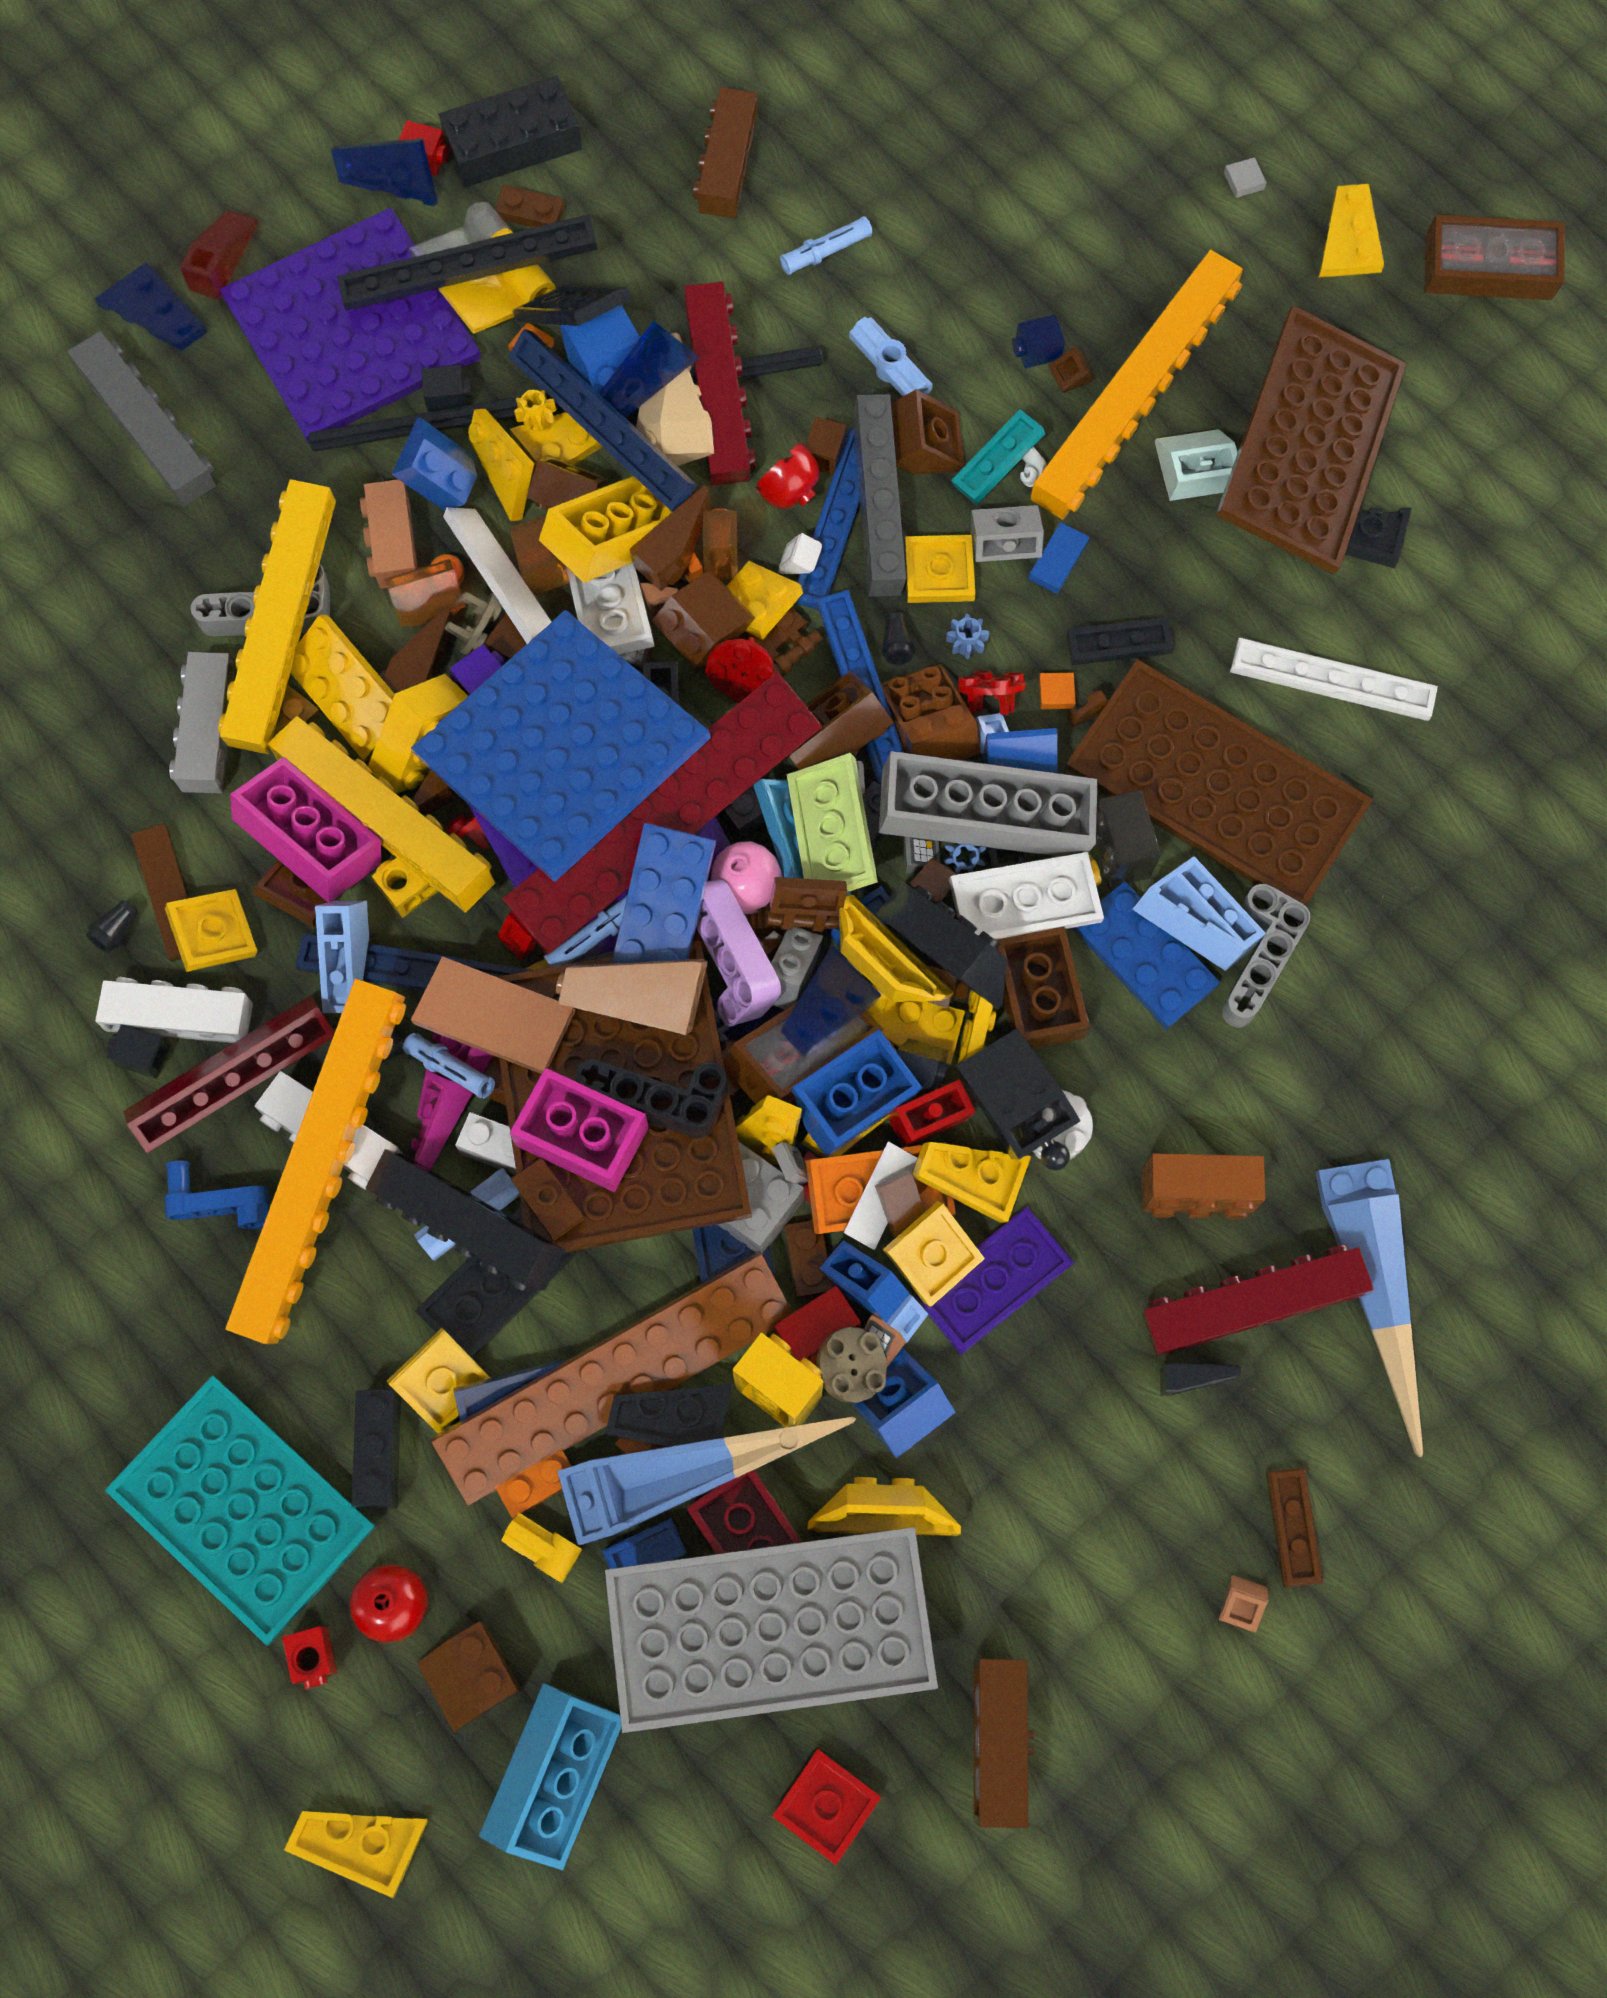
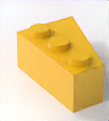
[368,674,468,794]

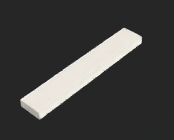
[443,507,551,644]
[1230,638,1438,721]

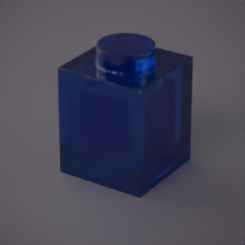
[1012,315,1065,369]

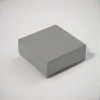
[1224,157,1267,198]
[772,1142,808,1185]

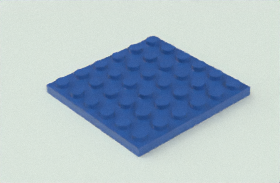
[411,610,711,882]

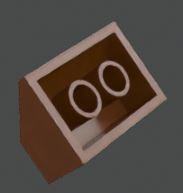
[788,670,894,770]

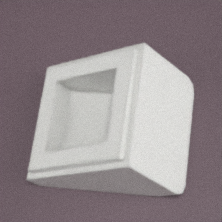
[778,533,822,574]

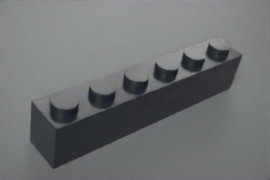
[365,1149,565,1292]

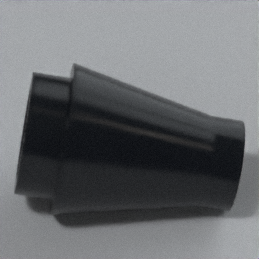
[882,612,915,665]
[86,900,138,953]

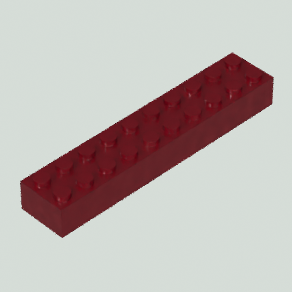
[501,671,822,954]

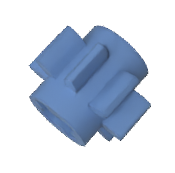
[946,614,989,659]
[943,843,986,874]

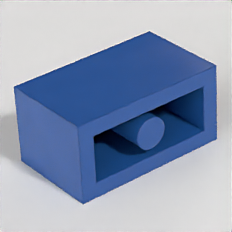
[820,1240,910,1322]

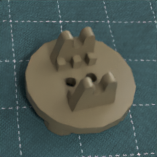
[444,592,502,655]
[816,1327,887,1403]

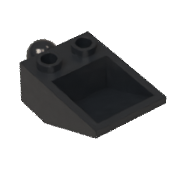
[955,1028,1081,1171]

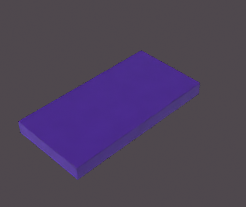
[914,1207,1074,1355]

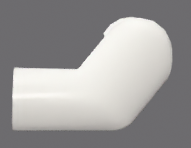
[1020,446,1046,487]

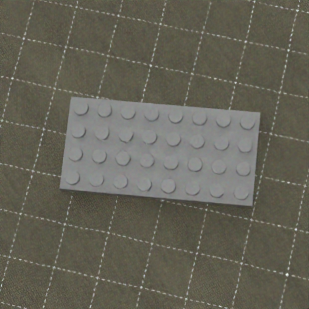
[605,1527,938,1733]

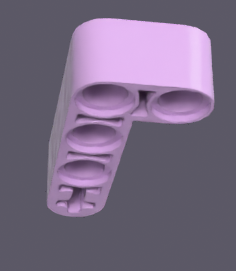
[696,879,781,1026]

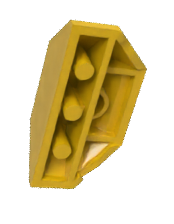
[839,895,954,1002]
[807,1477,961,1536]

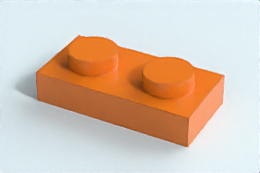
[495,1449,572,1519]

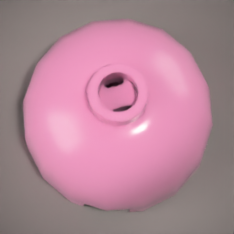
[711,841,783,914]

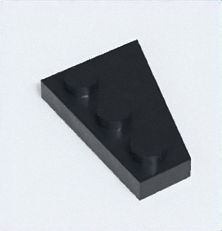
[1345,508,1412,569]
[605,1383,733,1447]

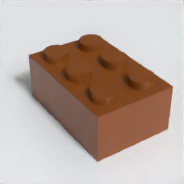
[1142,1153,1265,1220]

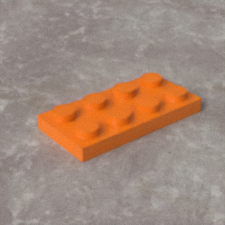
[805,1142,956,1234]

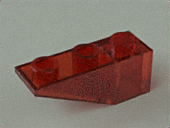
[180,210,258,300]

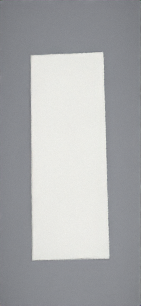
[844,1141,918,1250]

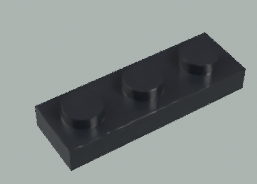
[1066,617,1174,665]

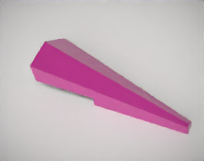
[410,1032,493,1169]

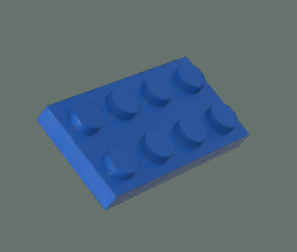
[612,823,717,963]
[1072,881,1220,1030]

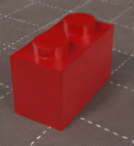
[888,1079,976,1148]
[774,1285,861,1365]

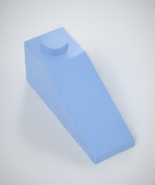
[315,901,369,1013]

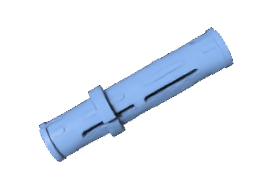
[780,216,872,275]
[544,894,628,967]
[403,1033,495,1099]

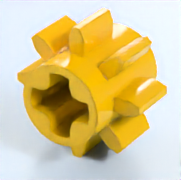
[514,389,556,431]

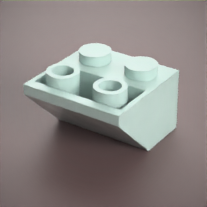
[1155,429,1237,501]

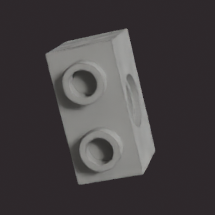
[971,505,1044,562]
[771,927,823,1010]

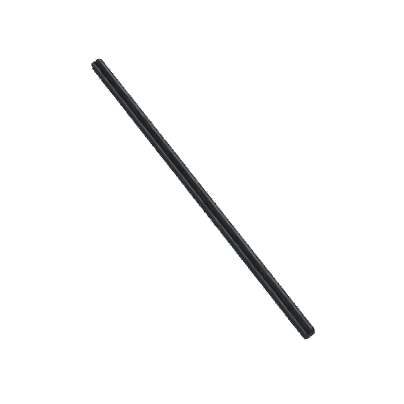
[309,346,823,452]

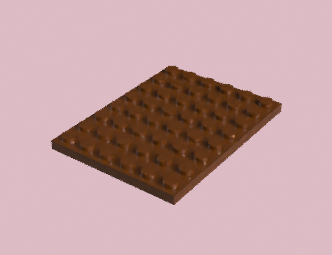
[497,940,752,1253]

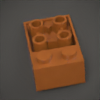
[881,664,981,761]

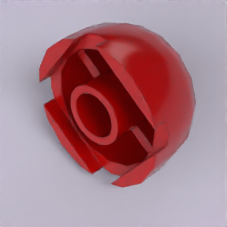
[754,443,820,509]
[350,1564,429,1643]

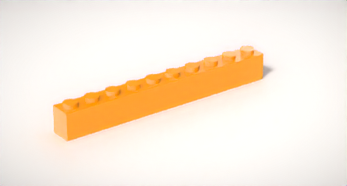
[1030,249,1243,520]
[225,978,406,1344]

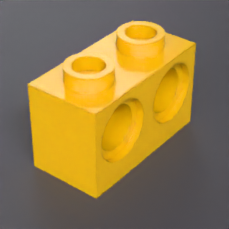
[372,858,439,918]

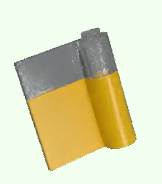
[410,202,556,334]

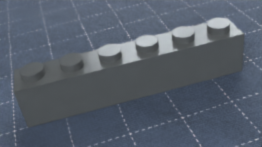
[67,331,216,507]
[853,394,906,597]

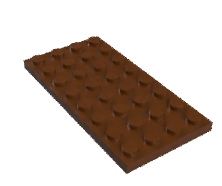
[1216,305,1406,574]
[1064,659,1373,906]

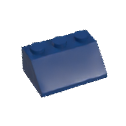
[791,1029,922,1158]

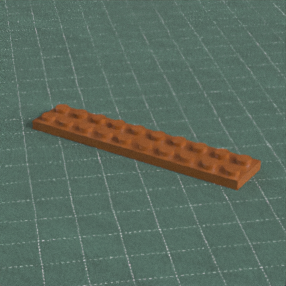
[431,1252,793,1506]

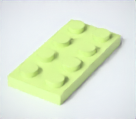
[787,753,878,892]

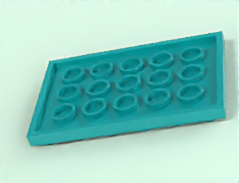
[105,1376,377,1646]

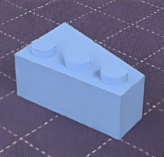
[1132,856,1266,971]

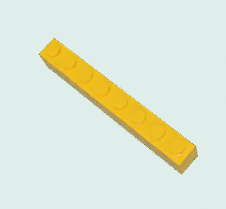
[218,479,336,754]
[267,716,495,913]

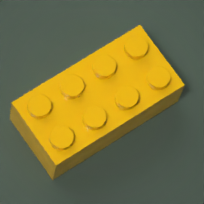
[539,476,672,583]
[732,1332,824,1428]

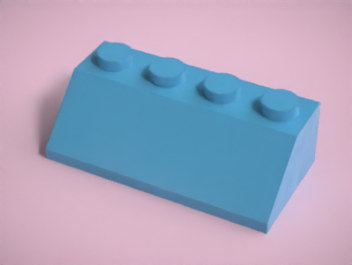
[479,1683,622,1870]

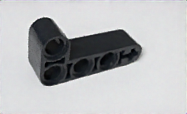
[575,1059,728,1138]

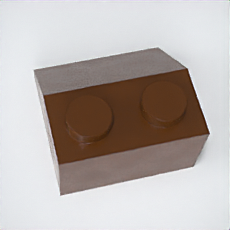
[891,389,965,475]
[652,571,755,668]
[417,1621,522,1732]

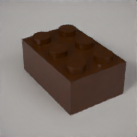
[996,926,1090,1049]

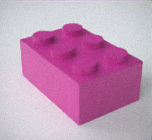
[510,1068,649,1192]

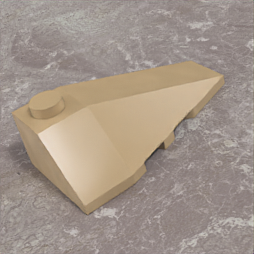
[636,333,714,466]

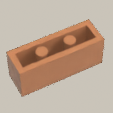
[360,479,420,589]

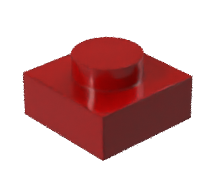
[497,912,537,960]

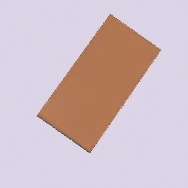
[411,956,575,1074]

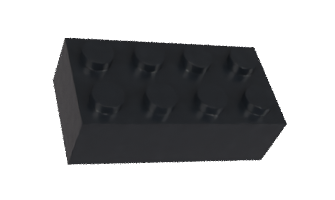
[438,75,582,188]

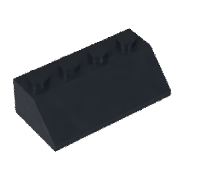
[875,881,1007,1009]

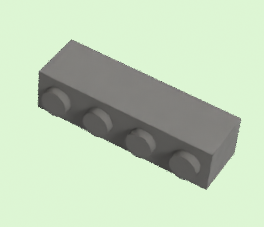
[169,652,237,793]

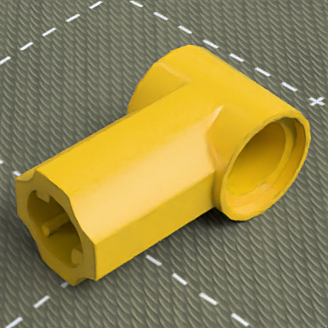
[501,1513,583,1583]

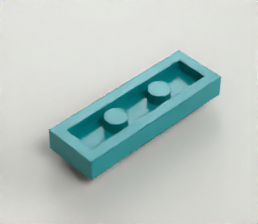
[951,409,1045,505]

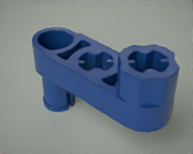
[164,1161,270,1229]

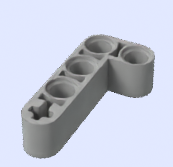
[191,563,330,637]
[1222,884,1310,1028]

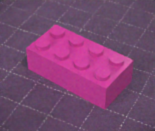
[230,757,381,902]

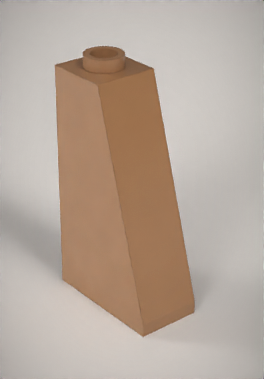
[556,959,708,1035]

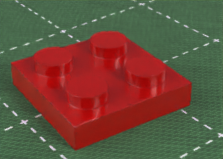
[772,1749,882,1865]

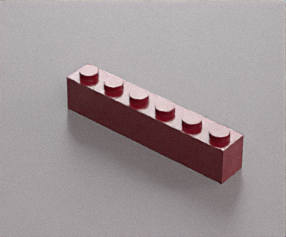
[684,282,756,486]
[123,996,335,1153]
[1142,1244,1374,1357]

